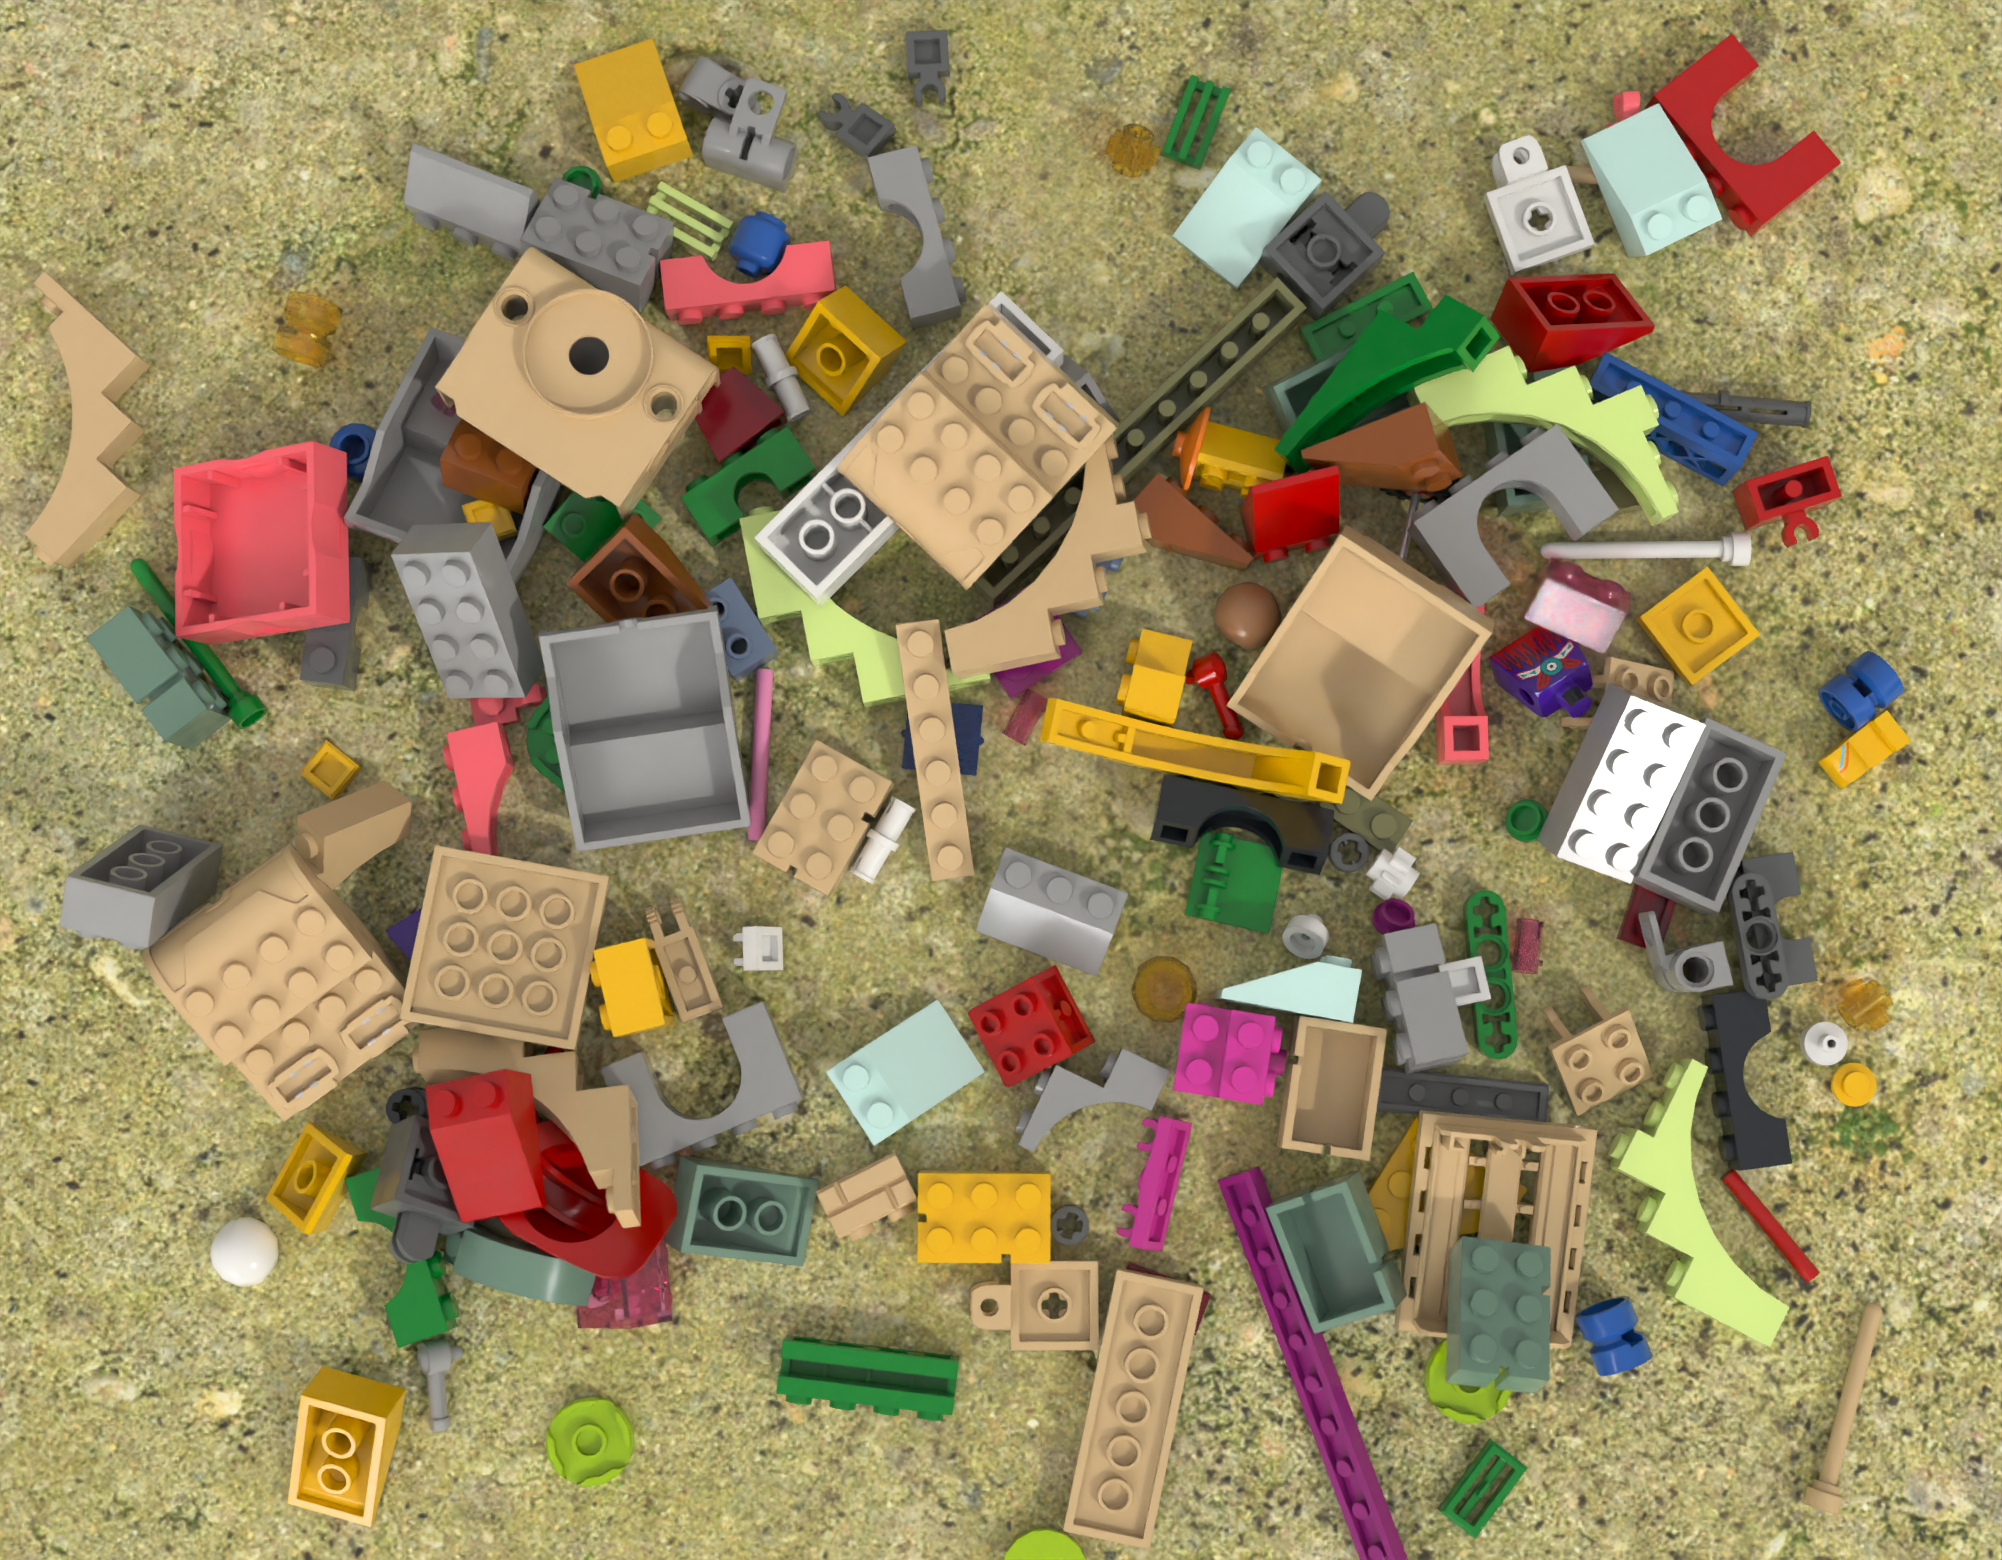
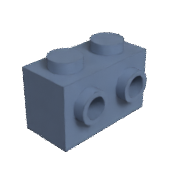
[705,577,780,682]

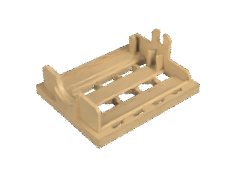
[1395,1110,1597,1349]

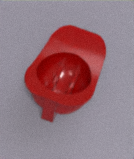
[498,1120,678,1279]

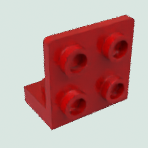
[968,965,1096,1087]

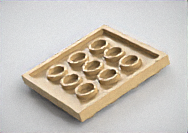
[399,845,611,1051]

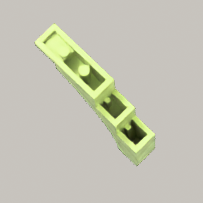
[739,506,991,708]

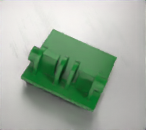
[542,491,662,562]
[1184,832,1283,934]

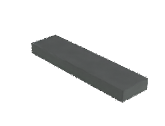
[1377,1067,1549,1122]

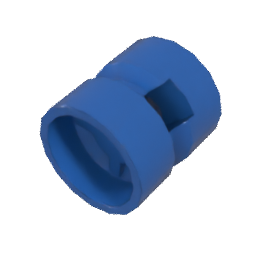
[1818,651,1904,732]
[1575,1296,1653,1376]

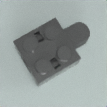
[1259,191,1390,321]
[370,1115,475,1264]

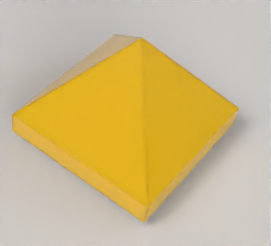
[707,336,753,375]

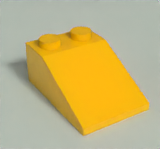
[574,38,693,183]
[288,1366,406,1527]

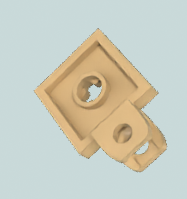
[970,1259,1099,1351]

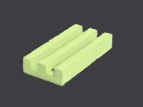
[643,181,735,262]

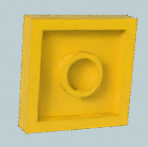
[1636,566,1760,687]

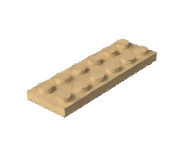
[1063,1267,1204,1550]

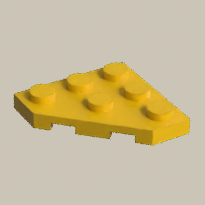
[1367,1116,1528,1251]

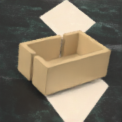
[752,739,895,898]
[1276,1016,1387,1161]

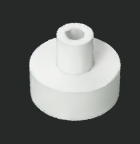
[1282,914,1329,959]
[1799,1022,1848,1065]

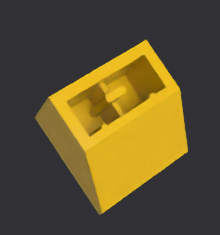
[1192,421,1286,499]

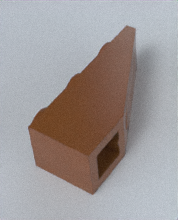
[1133,473,1254,572]

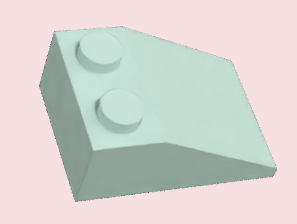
[1580,103,1722,258]
[1172,127,1322,290]
[1215,955,1362,1023]
[826,999,985,1146]

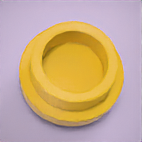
[1831,1063,1876,1107]

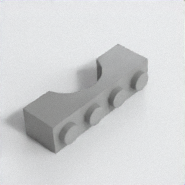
[867,145,967,330]

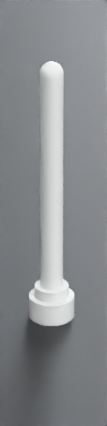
[1541,532,1752,566]

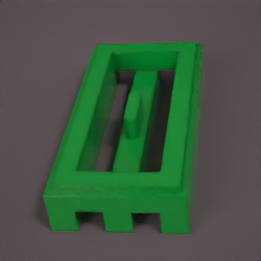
[1161,74,1231,170]
[1437,1438,1527,1539]

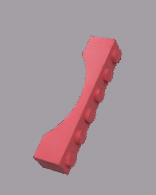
[443,721,514,856]

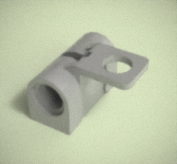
[702,78,799,193]
[1639,911,1733,993]

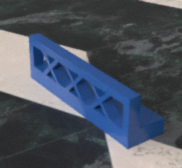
[1589,352,1758,486]

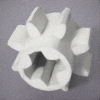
[1365,846,1420,900]

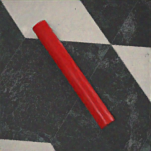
[1720,1169,1820,1282]

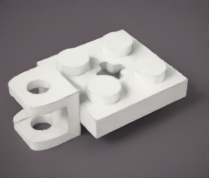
[1483,135,1595,276]

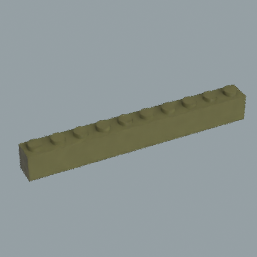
[972,277,1307,608]

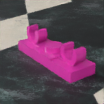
[1116,1116,1192,1251]

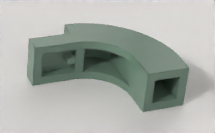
[443,1222,596,1306]

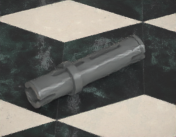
[1680,390,1811,428]

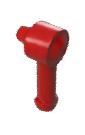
[1185,652,1244,740]

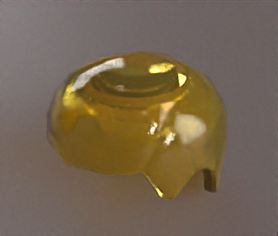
[1131,956,1198,1023]

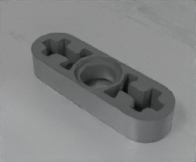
[1727,873,1789,1000]

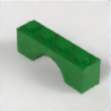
[345,1167,460,1348]

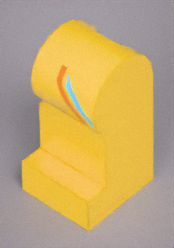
[1817,710,1911,789]

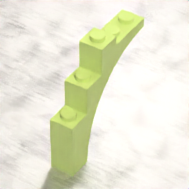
[1406,346,1679,526]
[1609,1058,1789,1347]

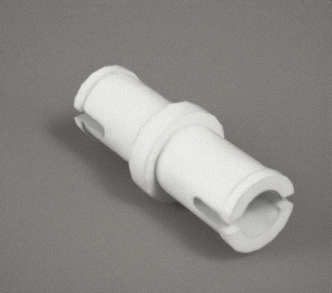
[751,334,813,422]
[849,796,916,884]

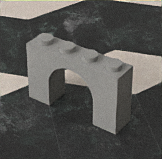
[1407,424,1619,608]
[600,1001,805,1170]

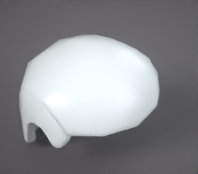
[210,1217,279,1287]

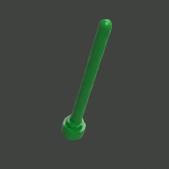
[130,558,268,729]

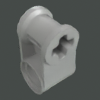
[677,56,761,122]

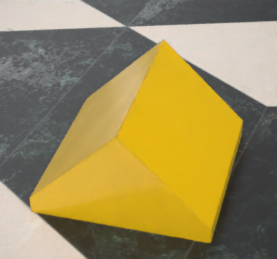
[266,1122,368,1235]

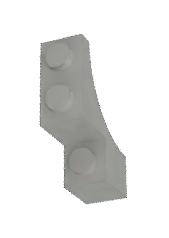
[1014,1048,1170,1152]

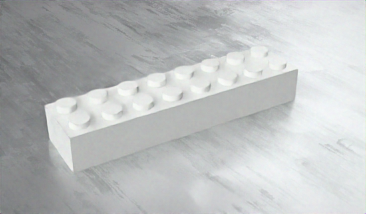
[754,291,1064,607]

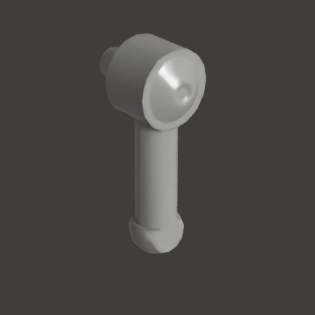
[417,1338,463,1432]

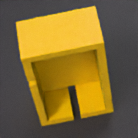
[917,1170,1051,1263]

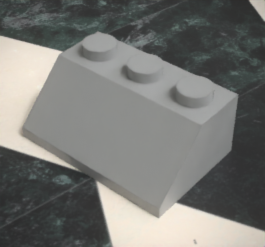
[404,143,541,261]
[976,847,1129,976]

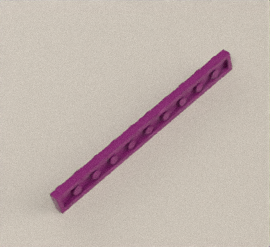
[1217,1166,1408,1560]

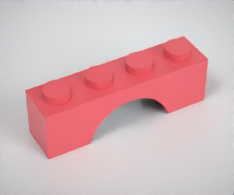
[660,240,836,325]
[1435,587,1489,765]

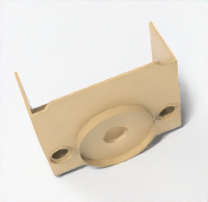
[435,247,721,521]

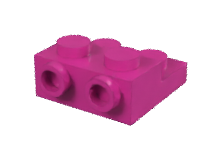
[1172,1003,1282,1105]

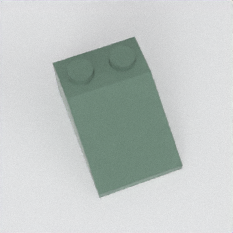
[664,1155,819,1266]

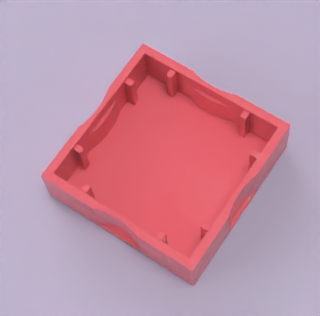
[174,441,350,645]

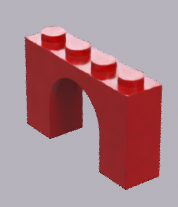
[1644,34,1841,237]

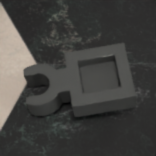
[905,30,950,107]
[818,93,897,161]

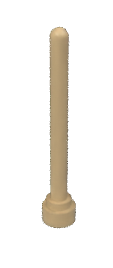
[1803,1303,1882,1515]

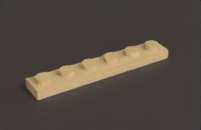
[895,618,974,881]

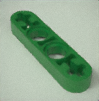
[1463,890,1518,1059]

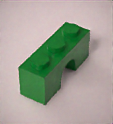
[680,426,818,547]

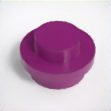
[1372,898,1415,935]

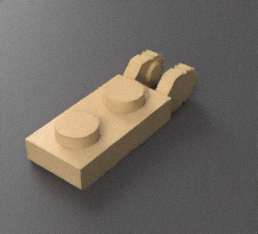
[644,896,725,1023]

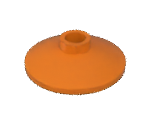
[1172,406,1211,491]

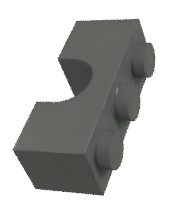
[299,556,374,691]
[1734,852,1818,989]

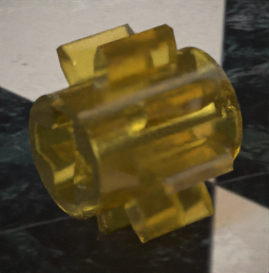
[1105,124,1161,178]
[1837,978,1894,1032]

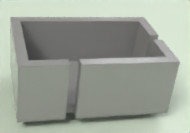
[520,177,674,314]
[1370,923,1469,1075]

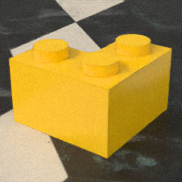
[1115,628,1193,728]

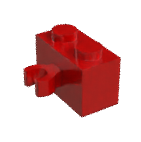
[1732,456,1842,548]

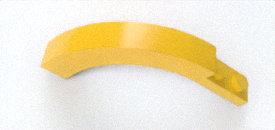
[1039,698,1351,804]

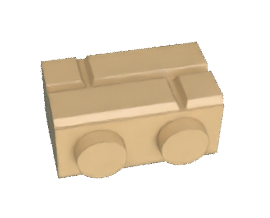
[816,1151,918,1242]

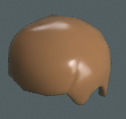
[1214,582,1282,650]

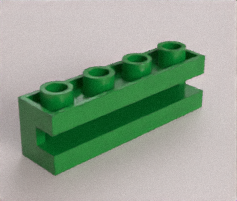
[776,1335,960,1421]

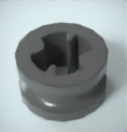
[1328,833,1369,873]
[1050,1205,1089,1245]

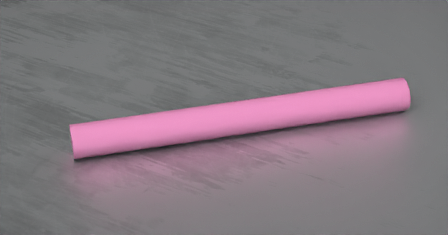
[748,669,773,841]

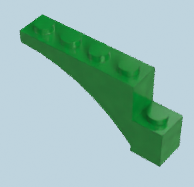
[1274,294,1500,474]

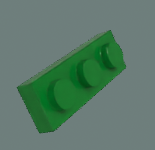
[1299,272,1433,361]

